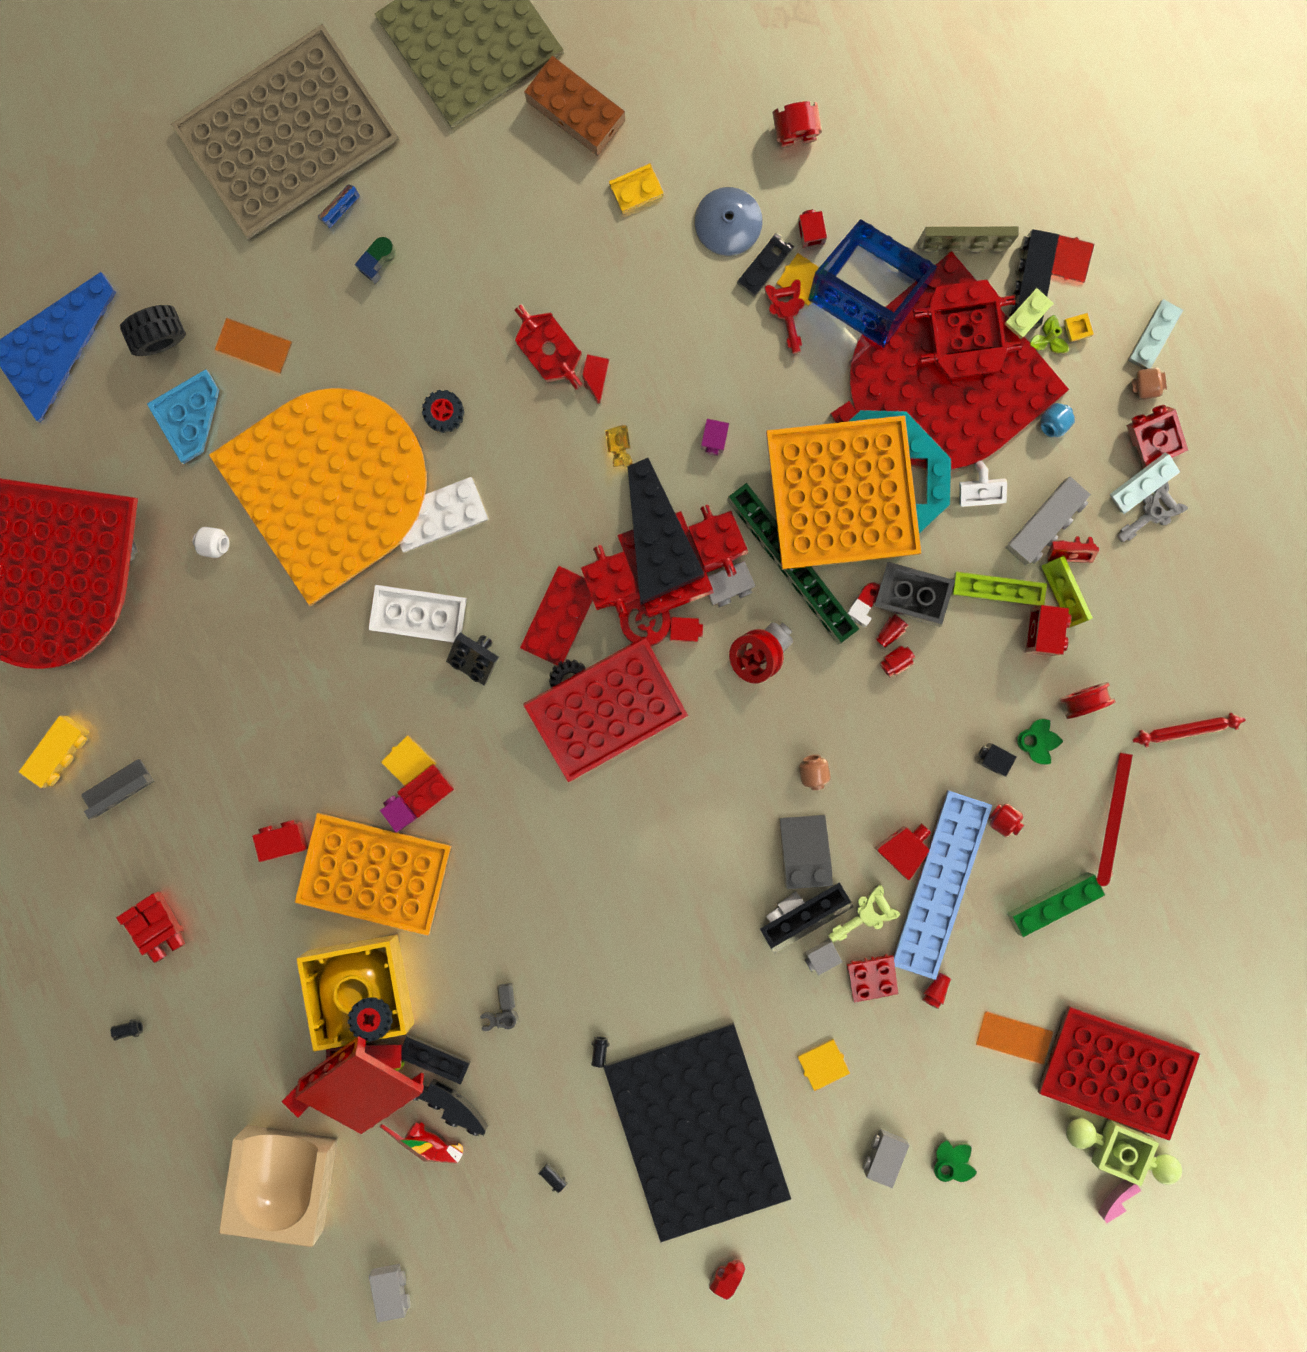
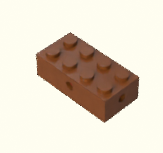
[524,56,625,156]

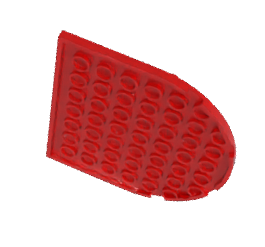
[849,251,1070,470]
[0,478,138,669]

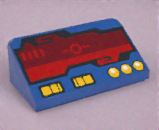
[318,184,360,228]

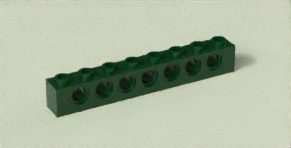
[727,483,859,644]

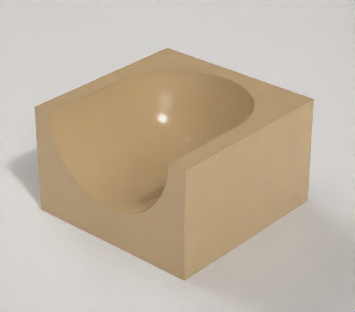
[219,1125,338,1247]

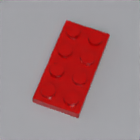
[520,566,593,666]

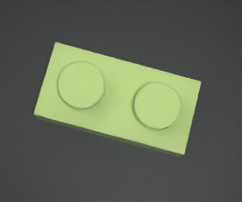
[1004,288,1054,339]

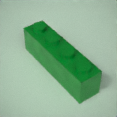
[1007,872,1105,937]

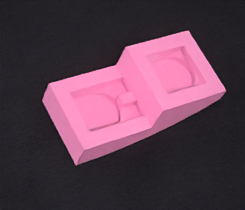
[1098,1180,1141,1223]

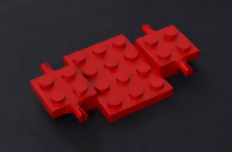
[581,505,748,618]

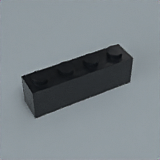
[1008,229,1059,329]
[760,882,854,953]

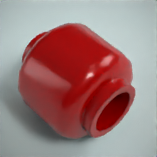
[988,804,1024,838]

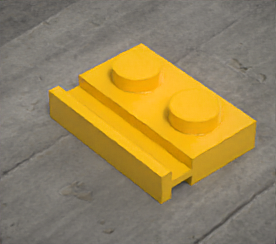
[609,163,664,214]

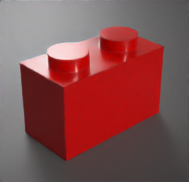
[252,820,308,862]

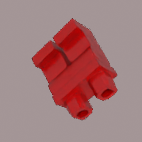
[116,891,185,963]

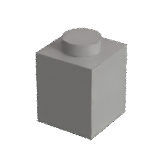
[805,939,842,976]

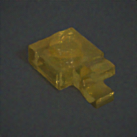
[605,425,632,467]

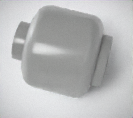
[765,622,793,653]

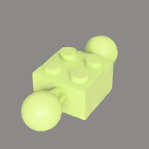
[1066,1118,1182,1186]

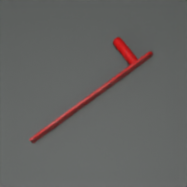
[1097,753,1133,887]

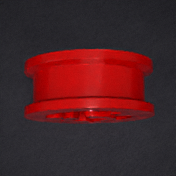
[620,598,671,647]
[729,629,784,684]
[1059,682,1116,719]

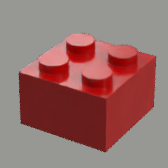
[1025,605,1071,656]

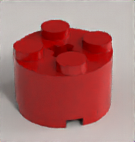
[772,101,822,147]

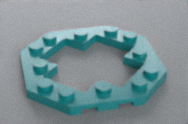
[849,410,951,533]

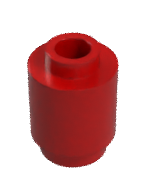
[880,645,915,678]

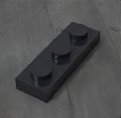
[401,1035,471,1085]

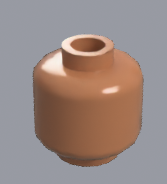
[1132,368,1167,399]
[799,755,831,790]

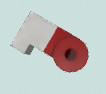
[847,582,880,627]

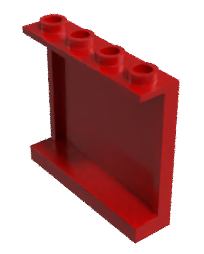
[295,1036,424,1134]

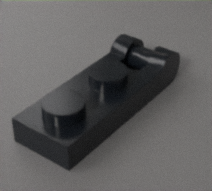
[737,232,794,298]

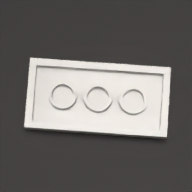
[400,477,489,553]
[369,585,467,642]

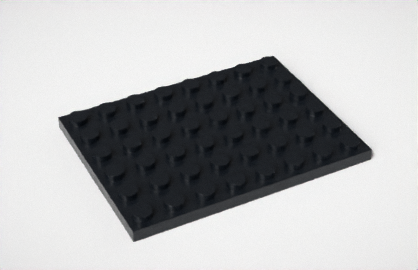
[603,1022,791,1243]

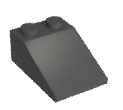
[875,562,955,627]
[779,815,833,889]

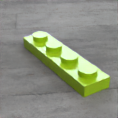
[952,572,1047,606]

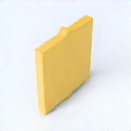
[776,253,830,306]
[381,735,436,785]
[797,1039,850,1091]

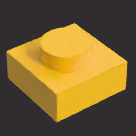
[1063,313,1094,343]

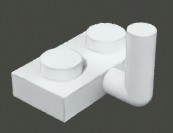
[959,460,1007,507]

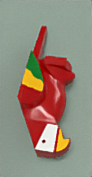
[379,1122,463,1164]

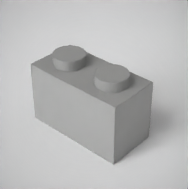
[708,561,755,608]
[862,1129,909,1188]
[369,1264,410,1323]

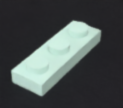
[1128,299,1183,369]
[1109,453,1180,514]

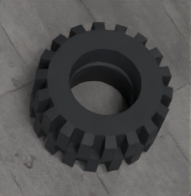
[120,305,186,356]

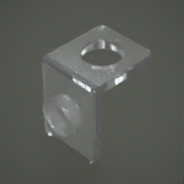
[845,324,870,366]

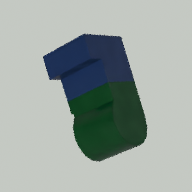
[354,237,396,284]

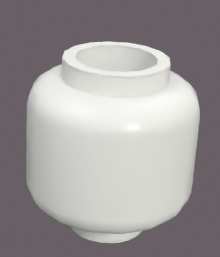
[192,527,229,558]

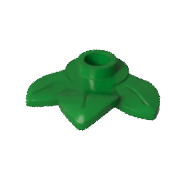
[1017,719,1063,765]
[934,1140,977,1182]

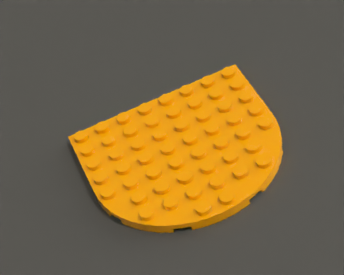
[209,388,427,606]

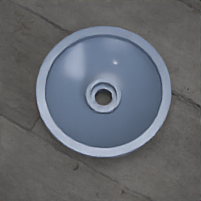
[694,187,762,256]

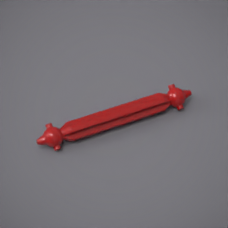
[1132,713,1246,748]

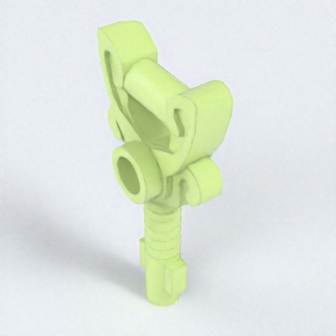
[829,884,900,942]

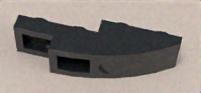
[413,1078,488,1136]

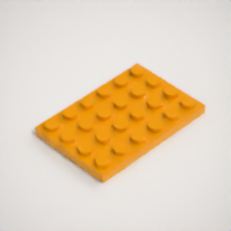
[295,813,452,936]

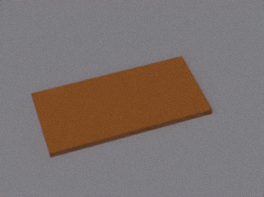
[215,318,292,374]
[976,1011,1053,1065]

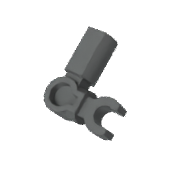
[480,983,519,1031]

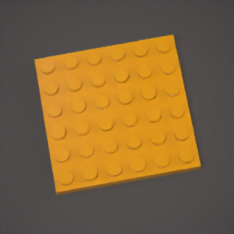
[766,416,921,570]

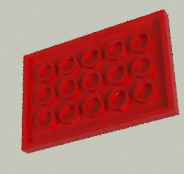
[523,636,688,782]
[1038,1006,1200,1141]

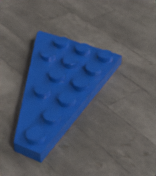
[0,272,116,422]

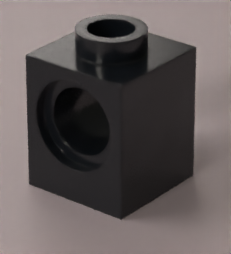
[977,743,1017,777]

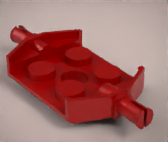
[514,305,583,390]

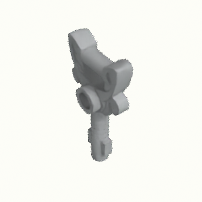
[1117,482,1188,542]

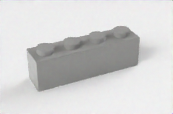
[1005,477,1091,565]

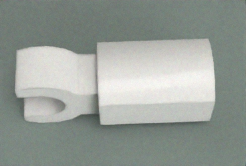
[766,891,804,923]

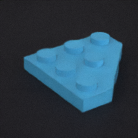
[147,369,220,464]

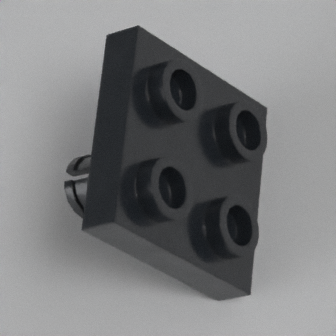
[446,632,499,686]

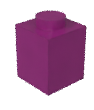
[701,419,729,456]
[380,795,417,833]

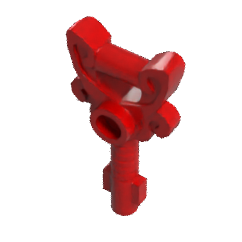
[764,279,805,354]

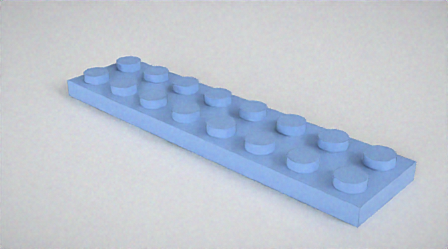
[893,790,992,980]

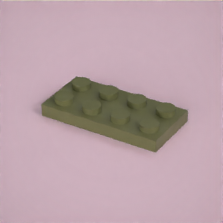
[918,226,1019,252]

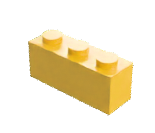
[19,716,89,788]

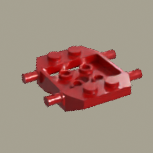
[913,279,1022,379]

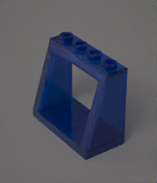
[808,219,937,348]

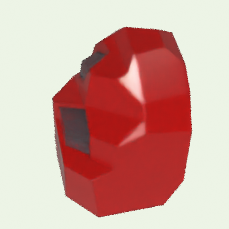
[709,1260,745,1300]

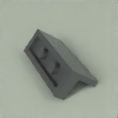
[81,759,155,819]

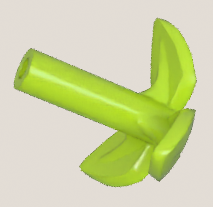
[1030,315,1069,354]

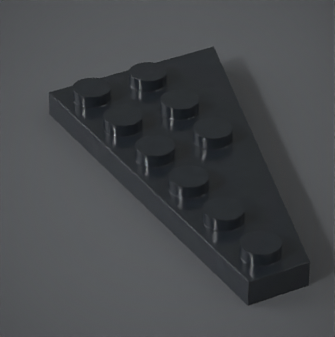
[627,457,705,605]

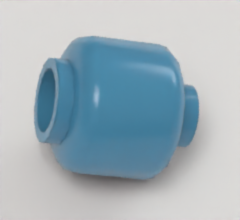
[1040,403,1075,437]

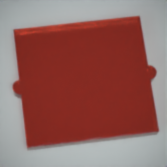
[1052,235,1095,283]

